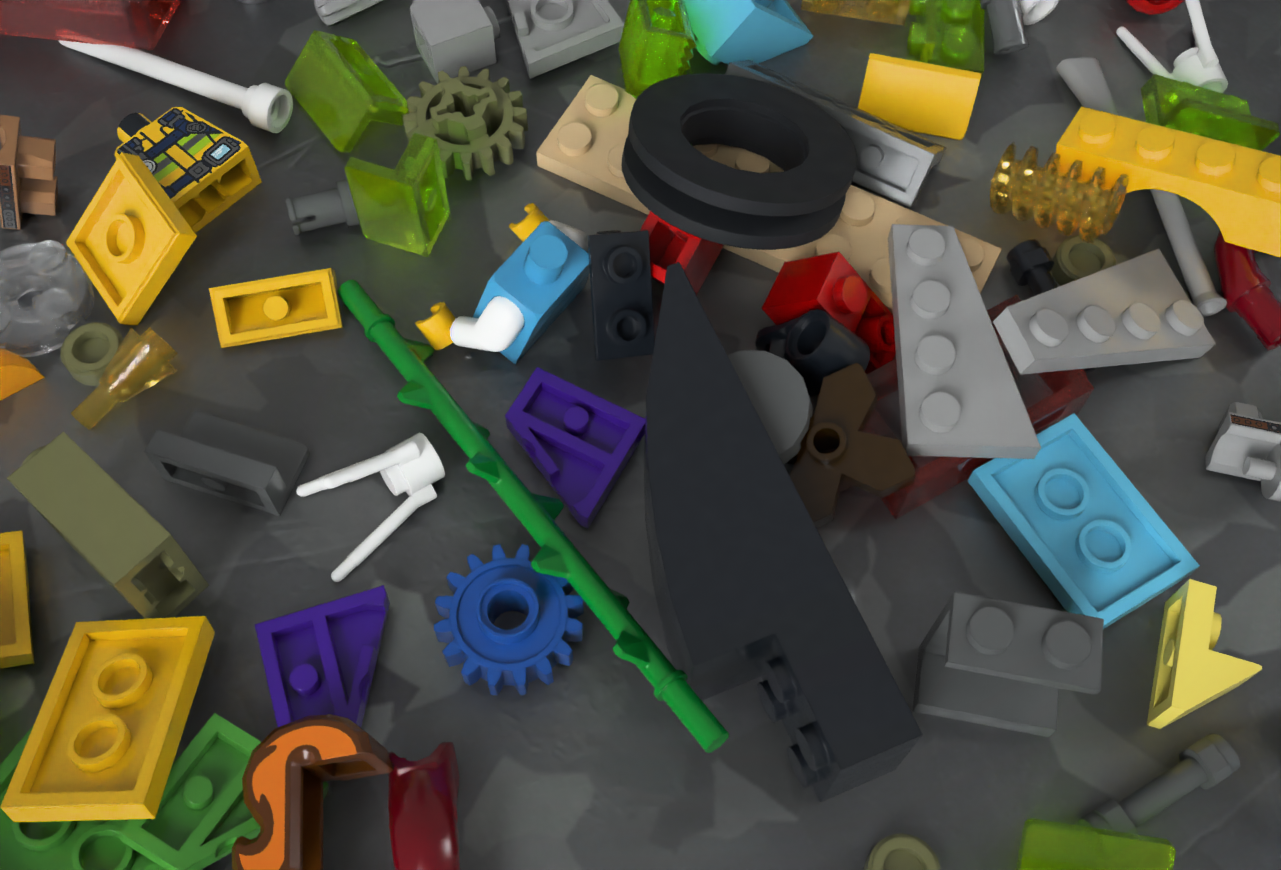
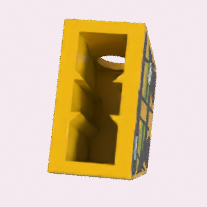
[114,107,262,233]

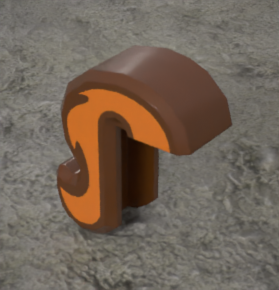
[232,714,393,870]

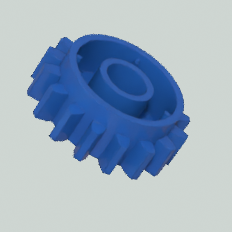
[433,544,584,696]

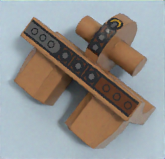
[0,115,58,230]

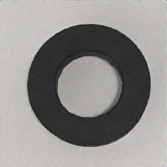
[621,73,857,250]

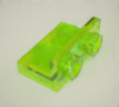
[907,0,984,84]
[1140,74,1280,151]

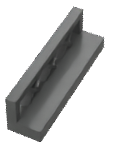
[725,60,946,208]

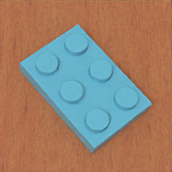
[967,413,1200,629]

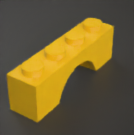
[1055,106,1281,258]

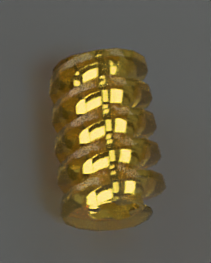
[990,142,1129,243]

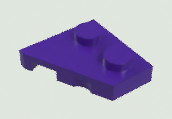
[505,367,645,529]
[255,585,390,728]

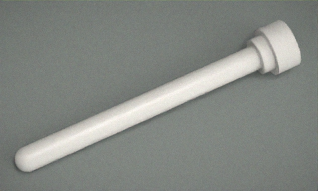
[57,25,293,133]

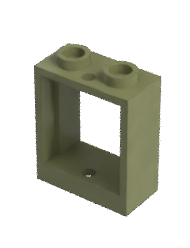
[7,431,209,619]

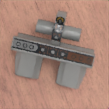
[1205,402,1281,502]

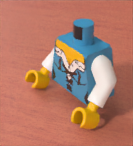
[415,203,590,365]

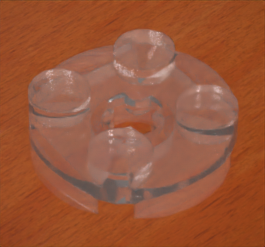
[0,240,94,357]

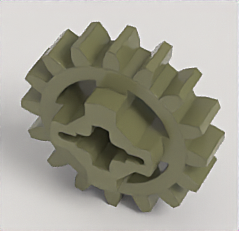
[403,66,528,180]

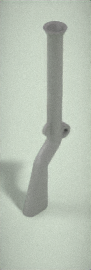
[1056,57,1227,317]

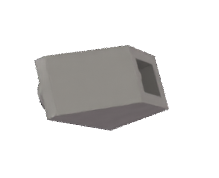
[410,0,500,84]

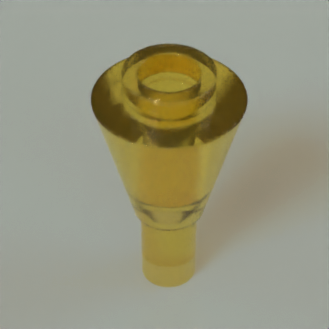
[71,327,178,430]

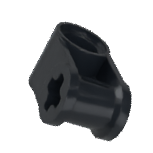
[755,309,870,397]

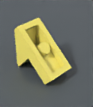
[1147,579,1262,729]

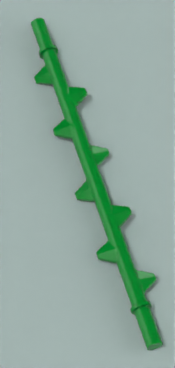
[338,280,729,753]

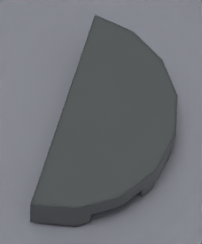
[727,350,813,464]

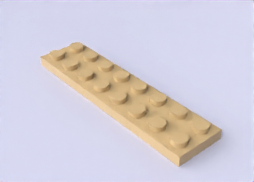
[536,75,1002,314]

